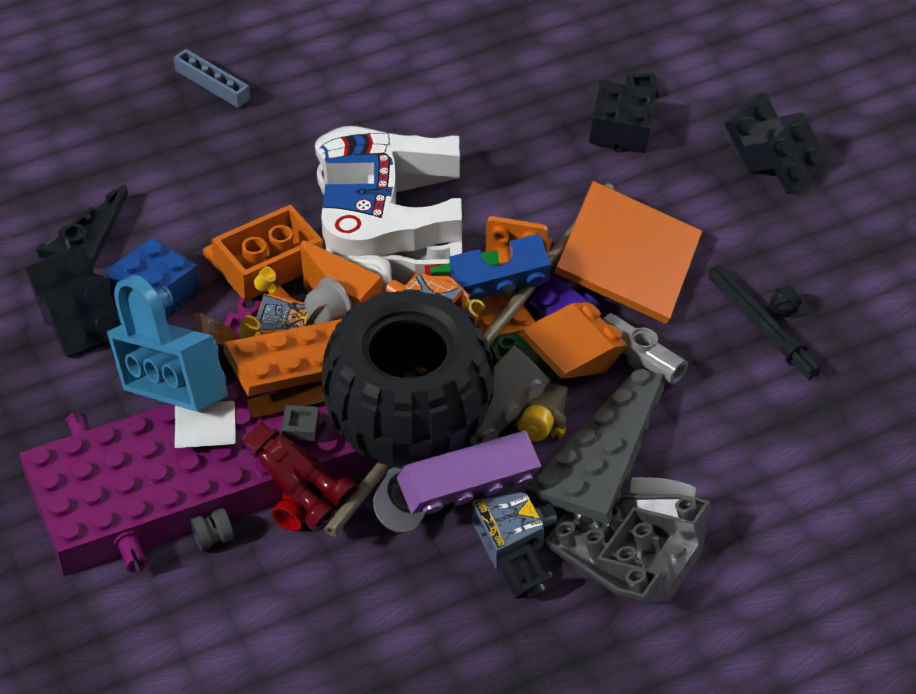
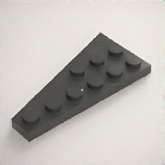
[526,367,666,525]

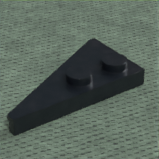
[37,185,128,267]

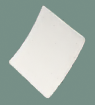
[175,401,235,448]
[630,478,696,497]

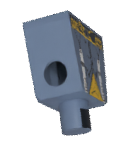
[472,492,557,570]

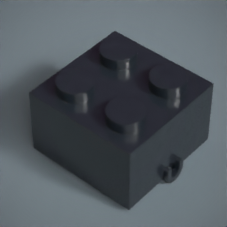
[589,80,656,153]

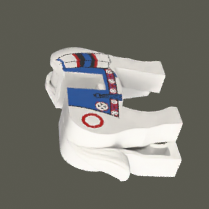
[315,126,462,292]

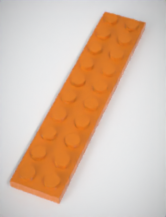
[223,291,535,396]

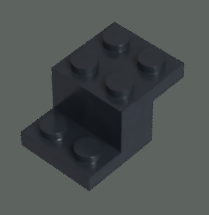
[724,92,828,194]
[23,244,121,357]

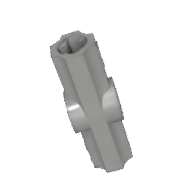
[603,313,688,385]

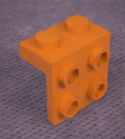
[486,216,553,255]

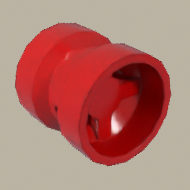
[271,494,307,531]

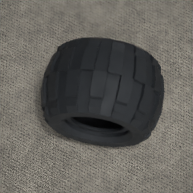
[321,289,494,467]

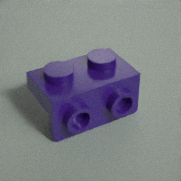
[528,273,604,318]

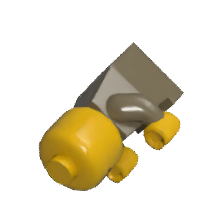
[515,382,568,442]

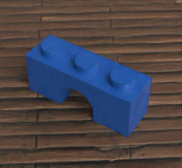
[449,233,551,300]

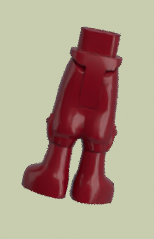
[244,422,358,531]

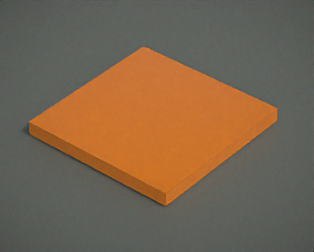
[554,181,702,324]

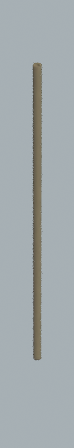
[324,183,615,537]

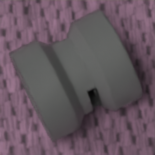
[190,508,234,551]

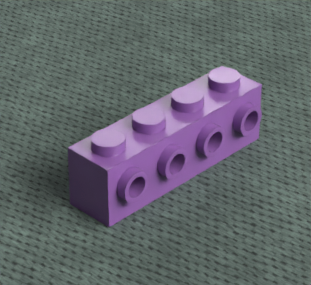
[397,430,541,515]

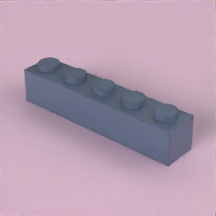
[174,49,250,108]

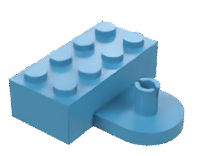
[107,275,228,412]

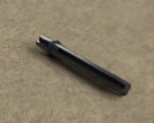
[708,265,822,381]

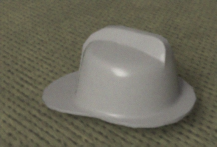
[305,277,352,324]
[373,465,425,533]

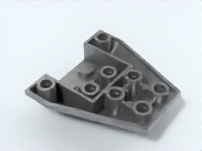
[544,494,711,602]

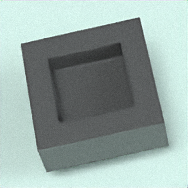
[281,405,319,441]

